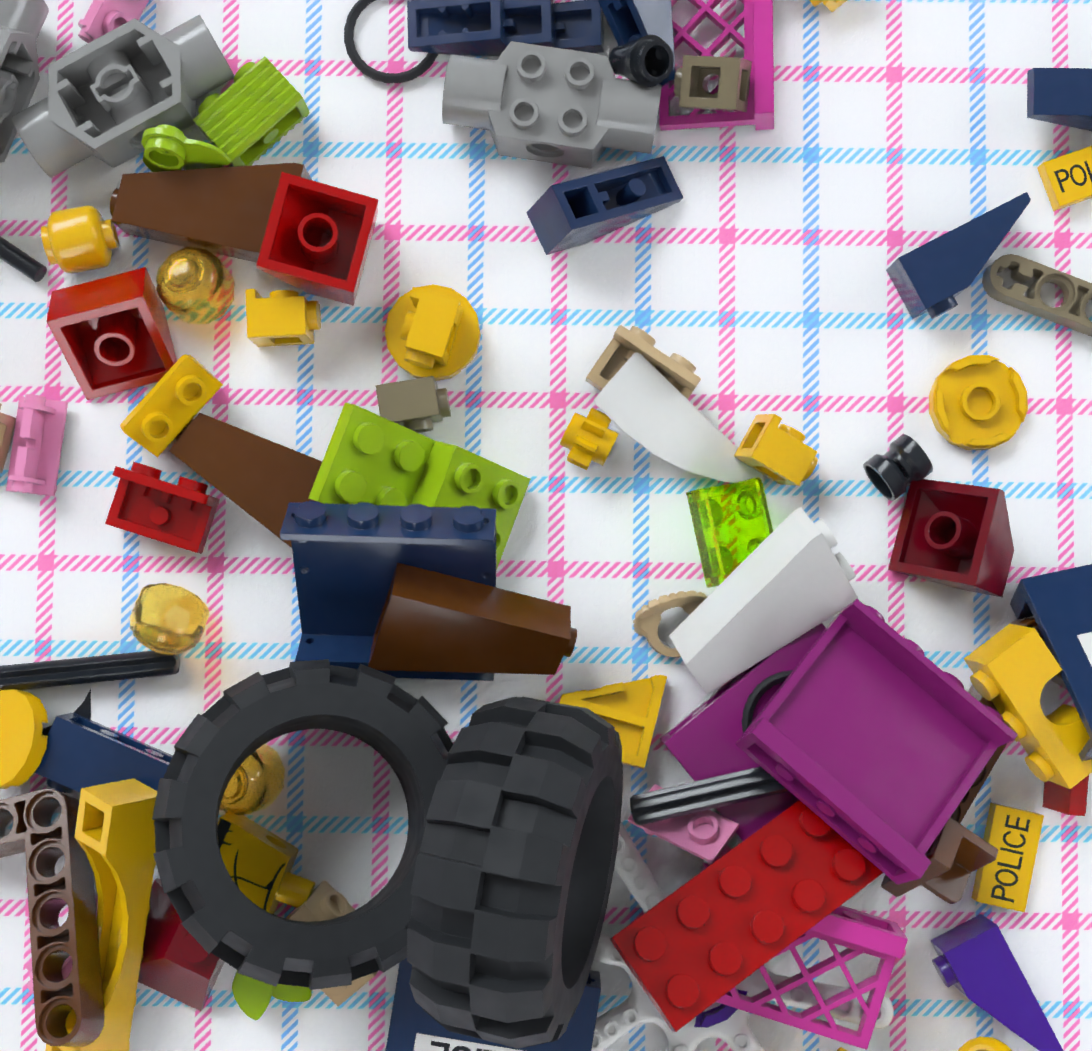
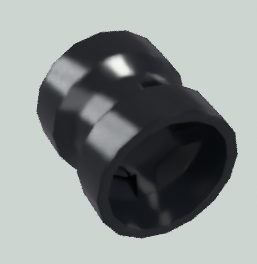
[863,434,933,501]

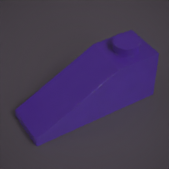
[930,914,1064,1051]

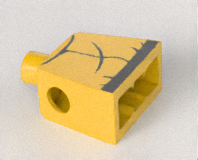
[217,810,316,914]

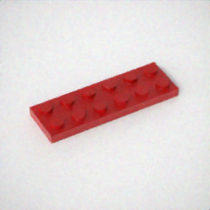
[610,800,883,1032]

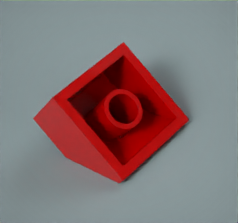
[256,172,379,306]
[46,267,177,400]

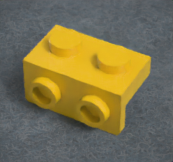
[120,354,223,458]

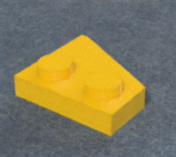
[559,675,667,769]

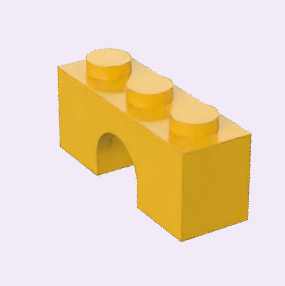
[964,624,1092,789]

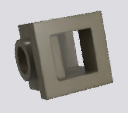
[674,55,752,112]
[375,376,451,433]

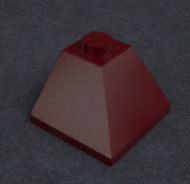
[888,479,1014,598]
[138,878,225,1011]

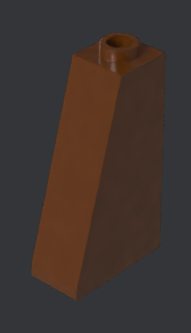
[110,163,312,263]
[169,412,322,548]
[368,562,577,675]

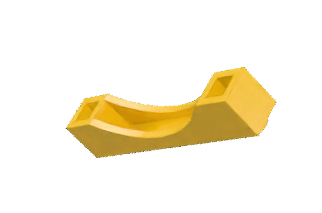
[45,778,157,1051]

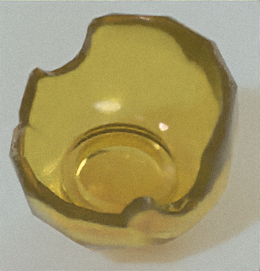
[155,246,235,324]
[130,583,210,655]
[219,743,285,816]

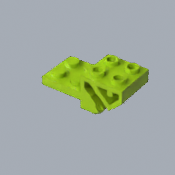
[309,403,531,570]

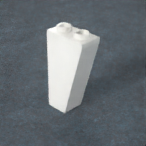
[669,507,859,695]

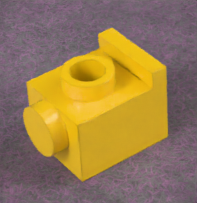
[400,287,463,369]
[245,289,321,347]
[734,414,818,486]

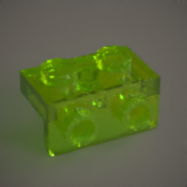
[686,477,773,588]

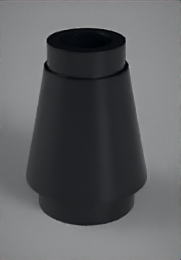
[609,35,674,87]

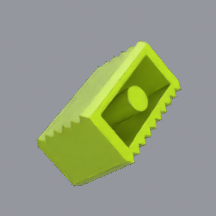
[193,56,310,167]

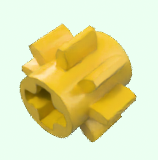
[560,408,619,470]

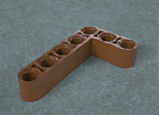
[0,789,105,1047]

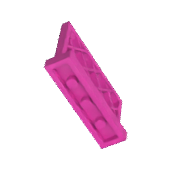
[659,0,774,131]
[700,862,908,1050]

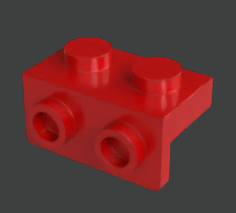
[105,461,220,554]

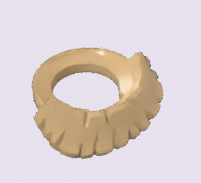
[633,590,707,658]

